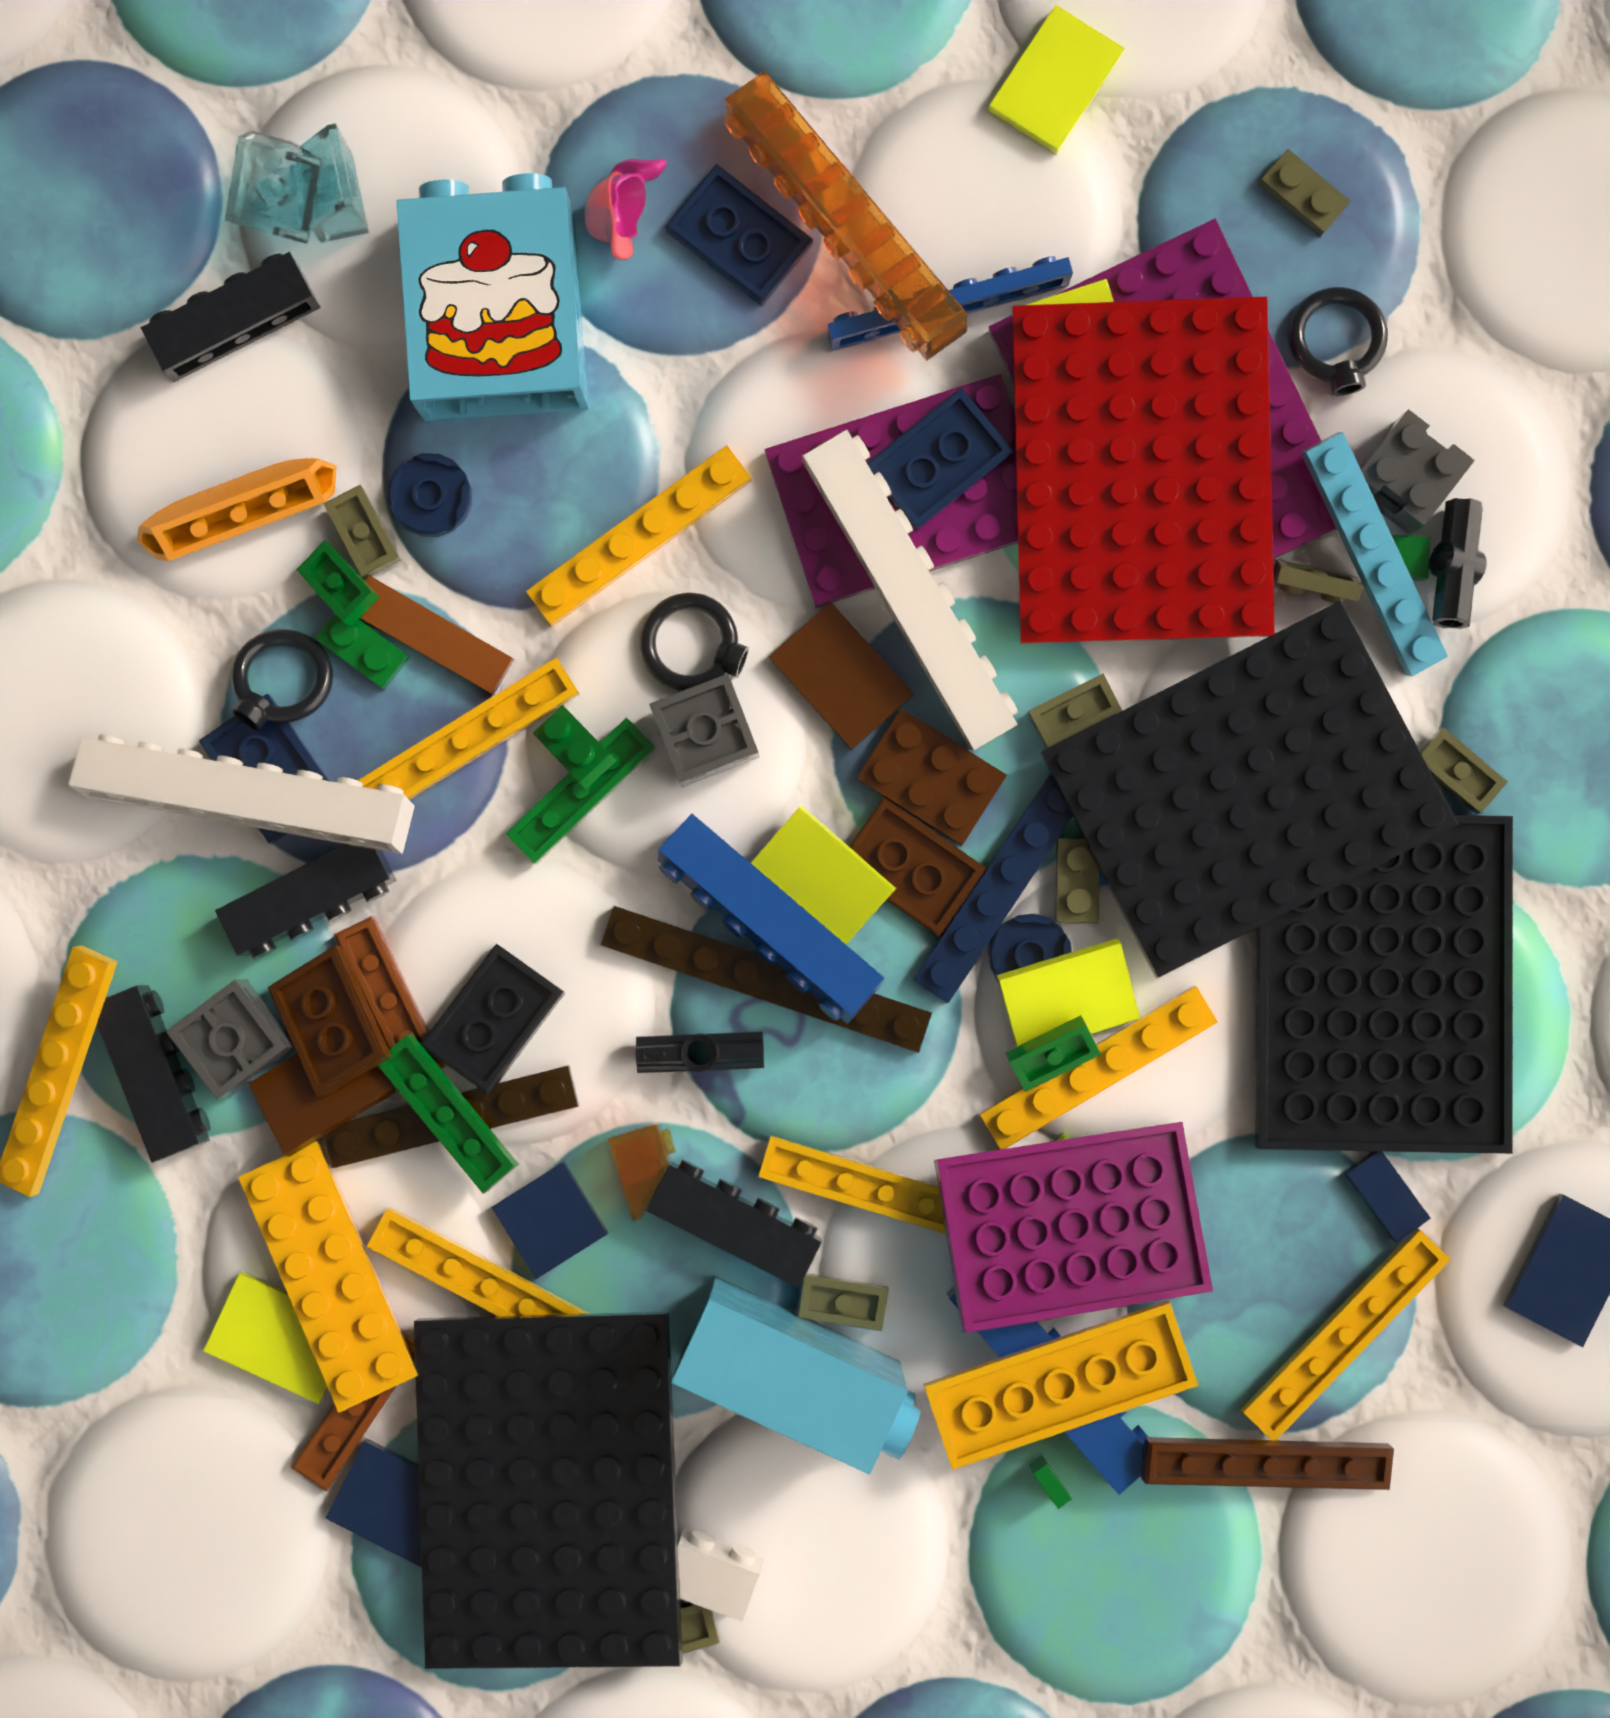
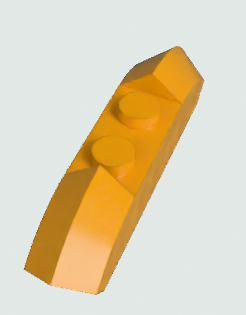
[137,458,337,561]

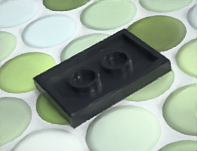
[421,943,565,1095]

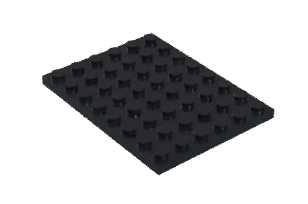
[1040,601,1459,978]
[1255,815,1513,1154]
[414,1312,683,1669]

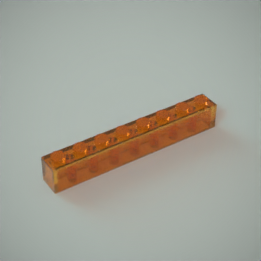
[724,71,968,361]

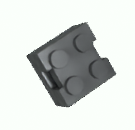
[1360,409,1475,536]
[649,674,760,787]
[166,979,294,1100]

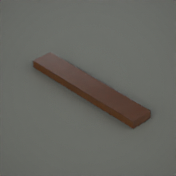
[1141,1437,1394,1490]

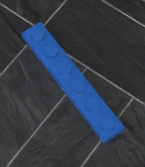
[827,256,1073,351]

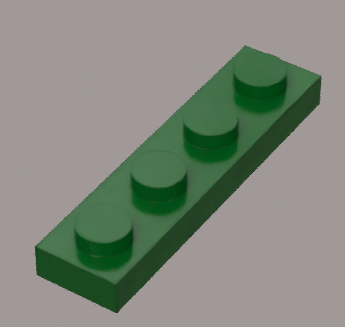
[505,717,656,865]
[378,1034,519,1194]

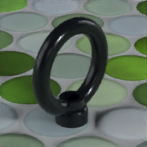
[1288,287,1388,396]
[640,592,749,691]
[231,629,333,731]

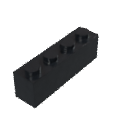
[140,251,321,382]
[215,844,397,960]
[97,985,211,1163]
[646,1159,822,1288]

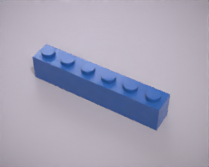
[657,813,884,1024]
[946,1287,1149,1495]

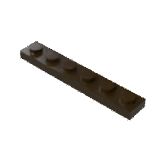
[324,1065,580,1169]

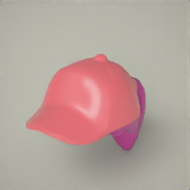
[584,159,666,260]

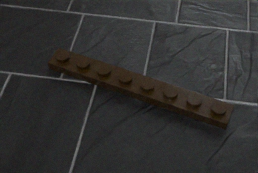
[601,906,932,1053]

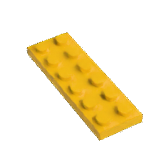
[238,1141,418,1413]
[923,1300,1199,1470]

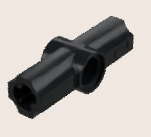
[1429,498,1487,629]
[635,1031,764,1073]

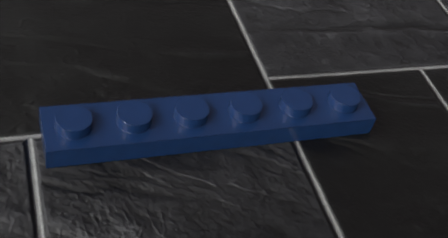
[913,775,1072,1003]

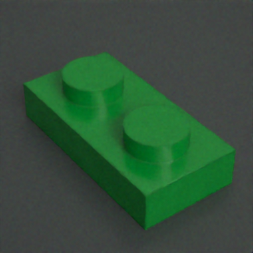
[296,540,380,627]
[315,613,410,690]
[533,705,616,789]
[1005,1015,1101,1092]

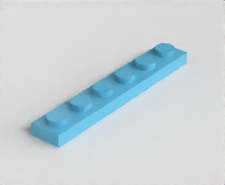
[1300,432,1448,676]

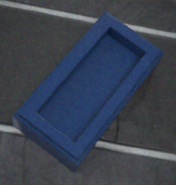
[1344,1151,1431,1243]

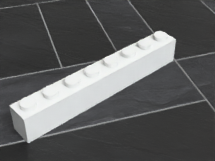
[801,430,1018,750]
[68,735,415,854]

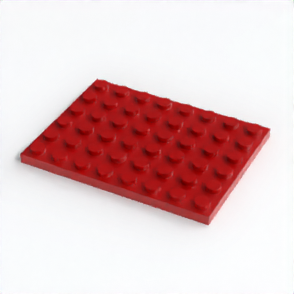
[1012,296,1275,644]

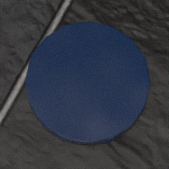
[388,453,472,537]
[988,914,1072,982]

